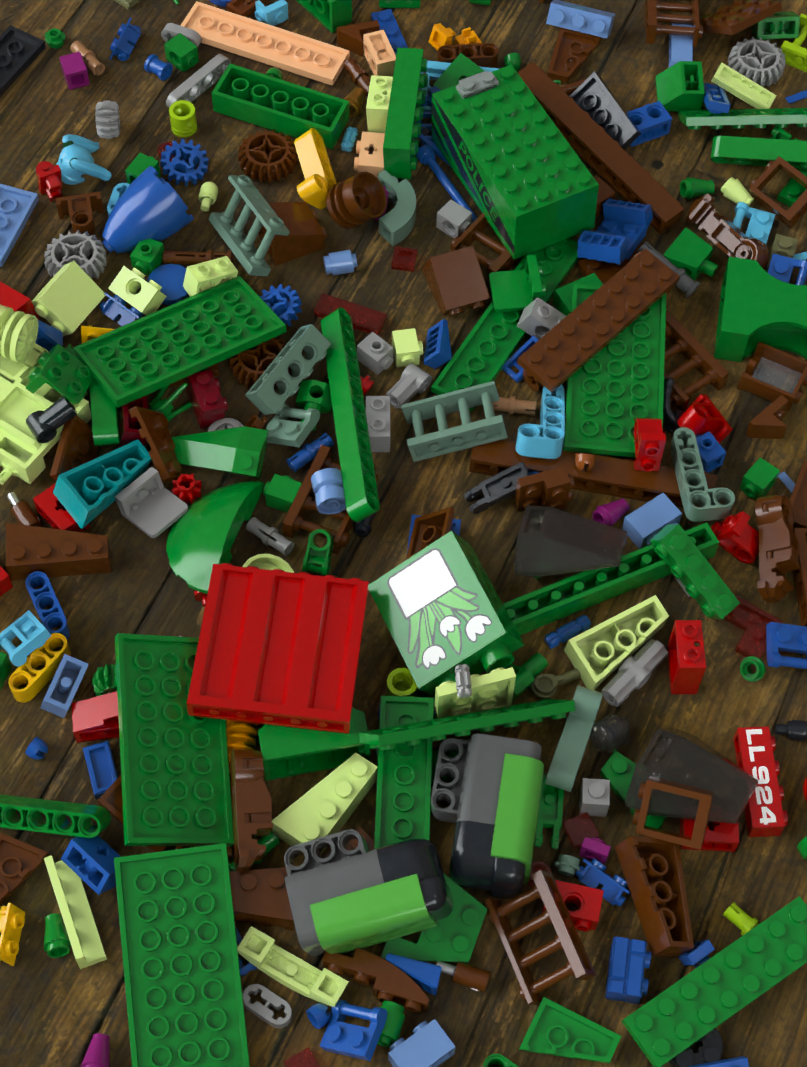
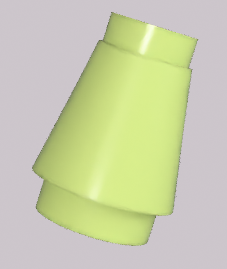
[720,177,754,206]

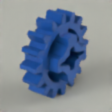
[160,139,209,186]
[259,284,302,326]

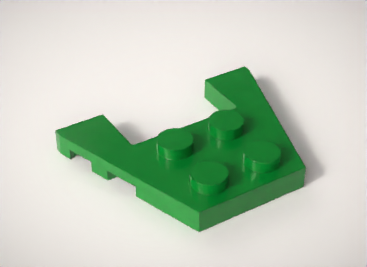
[381,873,487,963]

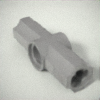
[601,639,668,707]

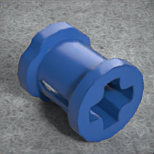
[144,54,173,81]

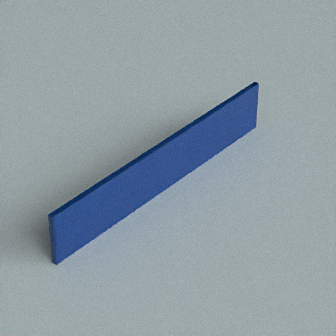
[785,90,807,104]

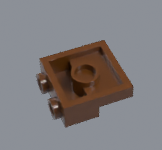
[514,466,575,514]

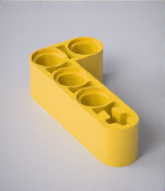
[294,128,336,210]

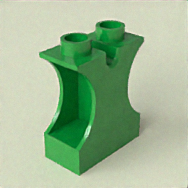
[714,257,807,362]
[258,708,370,781]

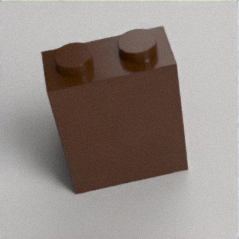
[258,202,327,266]
[422,246,490,317]

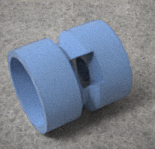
[311,468,346,515]

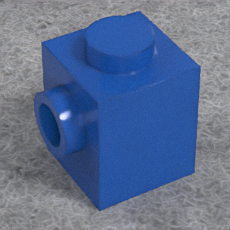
[696,431,726,473]

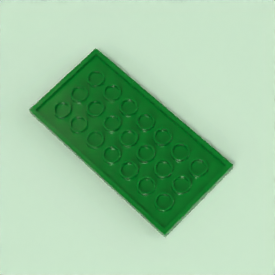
[73,276,287,408]
[563,284,666,458]
[115,633,234,847]
[114,843,250,1067]

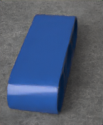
[26,571,70,640]

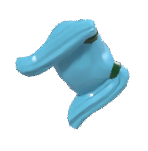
[56,134,112,185]

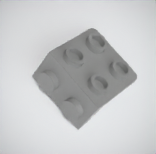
[115,467,188,538]

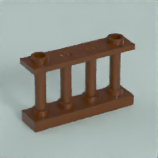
[645,0,703,47]
[450,212,521,282]
[664,311,729,413]
[283,445,378,555]
[485,870,596,1006]

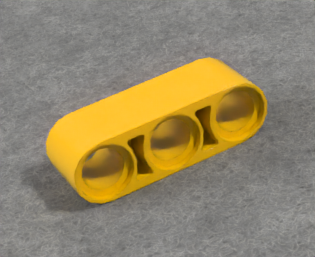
[8,633,71,703]

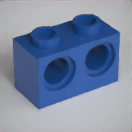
[626,101,672,147]

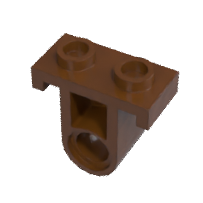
[55,191,104,236]

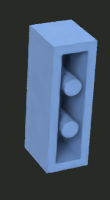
[546,0,615,39]

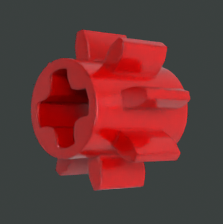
[172,473,202,504]

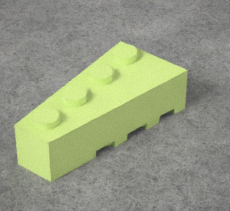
[564,595,669,690]
[272,753,378,856]

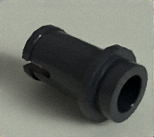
[352,513,375,537]

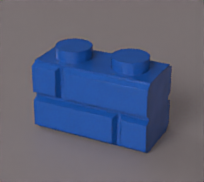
[605,936,651,1004]

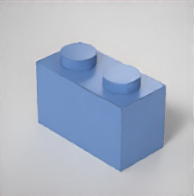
[622,493,682,549]
[40,654,89,718]
[388,1019,455,1067]

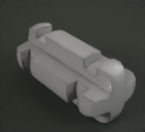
[455,664,472,698]

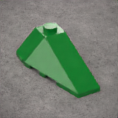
[171,426,269,479]

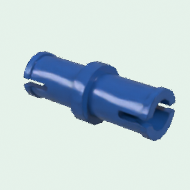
[286,433,334,472]

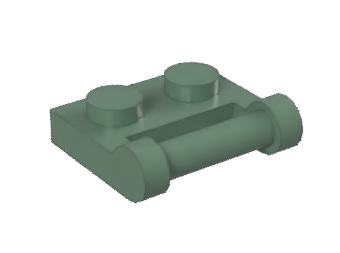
[265,405,320,447]

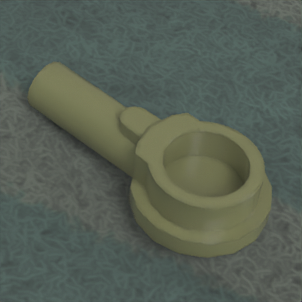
[531,669,581,699]

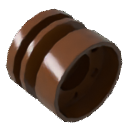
[326,171,387,229]

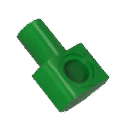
[296,380,332,431]
[506,652,548,701]

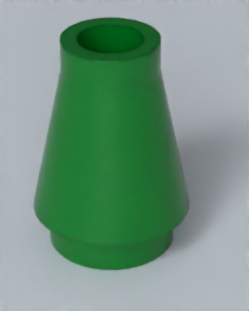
[680,177,715,200]
[43,913,71,958]

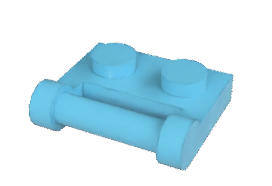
[733,202,775,245]
[0,610,52,666]

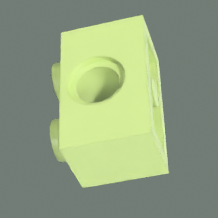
[108,266,167,316]

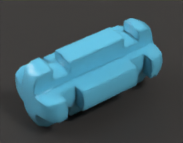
[341,126,358,152]

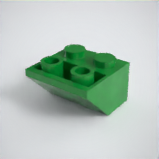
[655,61,705,111]

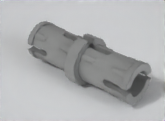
[246,517,294,556]

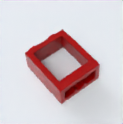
[666,620,706,695]

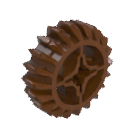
[238,129,298,184]
[229,337,292,389]

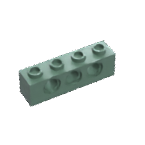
[245,324,331,415]

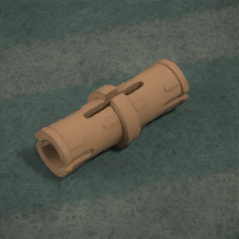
[70,41,105,76]
[492,396,537,416]

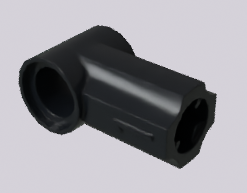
[26,396,77,443]

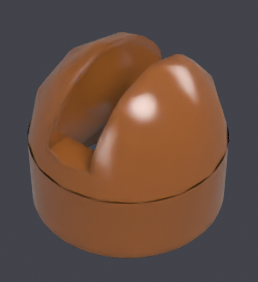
[575,454,595,471]

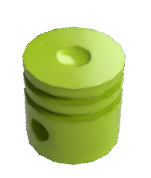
[169,100,197,138]
[386,668,418,697]

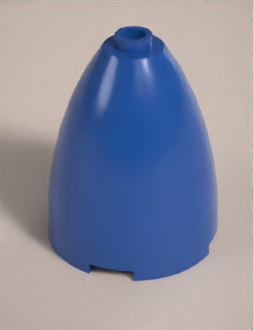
[102,166,194,254]

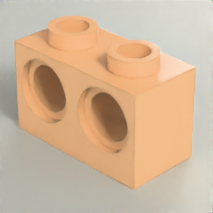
[363,30,396,76]

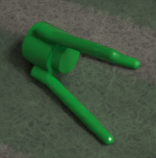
[149,383,192,422]

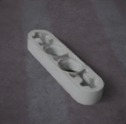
[166,54,231,110]

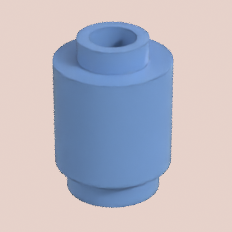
[323,249,358,276]

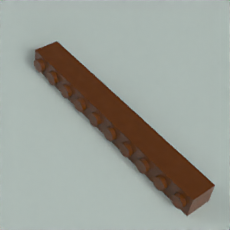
[517,62,684,235]
[469,439,717,508]

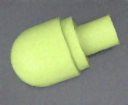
[199,182,218,212]

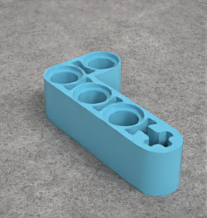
[515,385,565,459]

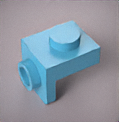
[254,0,289,26]

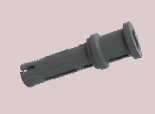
[637,241,701,299]

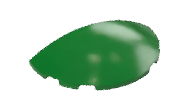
[166,481,265,594]

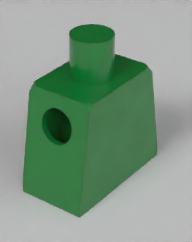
[663,227,719,281]

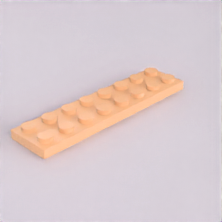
[180,1,350,86]

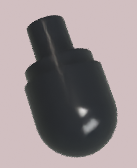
[775,720,807,741]

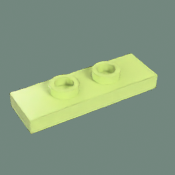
[711,63,777,109]

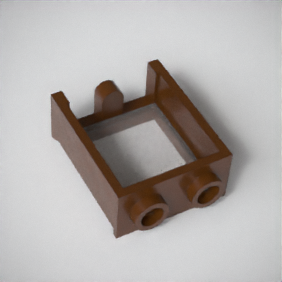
[737,342,807,411]

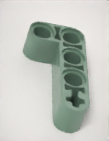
[670,427,735,522]
[545,685,603,792]

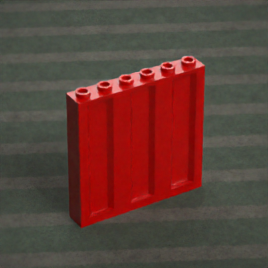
[187,563,369,734]

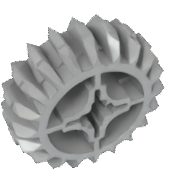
[728,37,786,87]
[44,230,107,279]

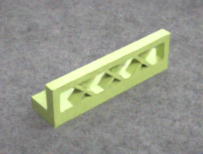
[44,855,107,969]

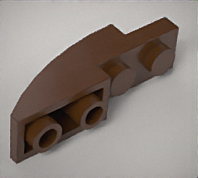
[322,948,429,1013]

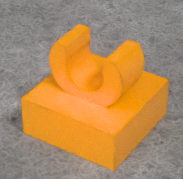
[428,23,456,50]
[454,27,482,45]

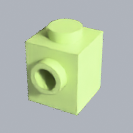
[392,328,424,367]

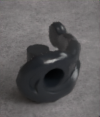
[663,378,683,433]

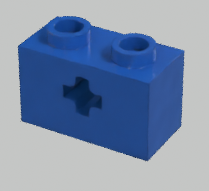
[61,835,121,895]

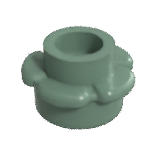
[554,854,581,877]

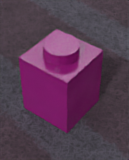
[59,52,90,90]

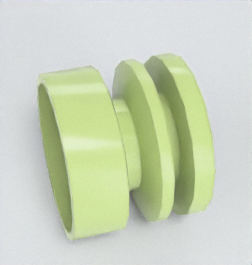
[0,304,39,364]

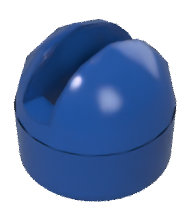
[25,737,49,760]
[306,1003,331,1029]

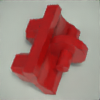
[35,161,63,202]

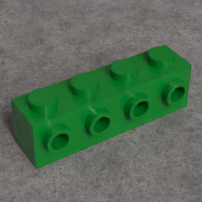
[649,524,740,620]

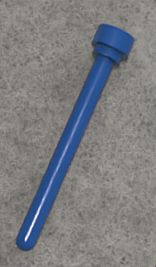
[416,145,477,223]

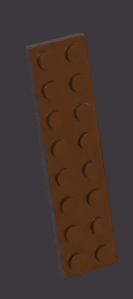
[517,249,680,393]

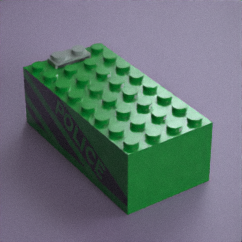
[432,64,599,260]

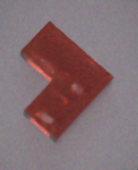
[724,596,782,658]

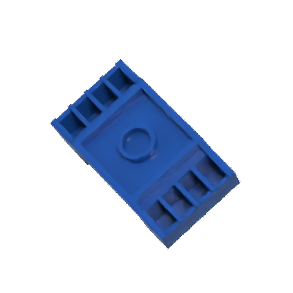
[578,198,653,265]

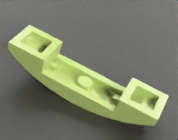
[238,926,349,1007]

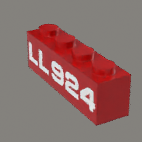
[733,726,788,837]

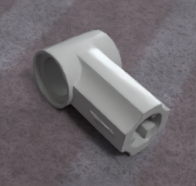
[386,363,432,409]

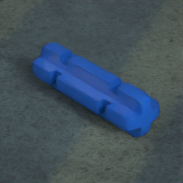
[544,615,591,649]

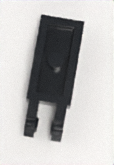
[464,462,530,514]

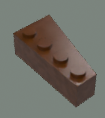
[6,523,112,581]
[615,836,694,958]
[230,867,294,931]

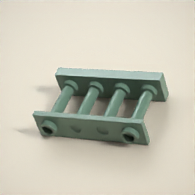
[208,175,290,276]
[401,381,508,462]

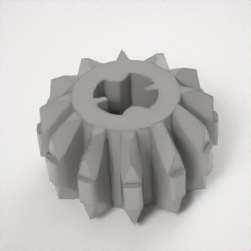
[95,100,121,139]

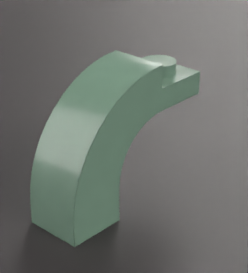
[378,170,416,246]

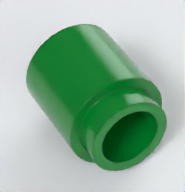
[377,1001,405,1047]

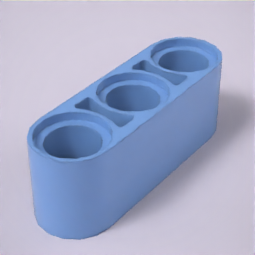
[669,23,693,68]

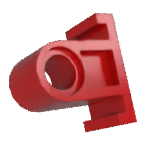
[677,394,733,444]
[634,418,666,472]
[711,511,759,564]

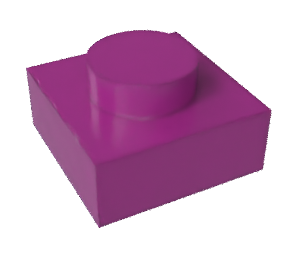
[579,837,611,865]

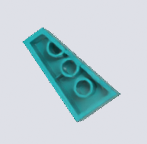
[53,440,152,529]

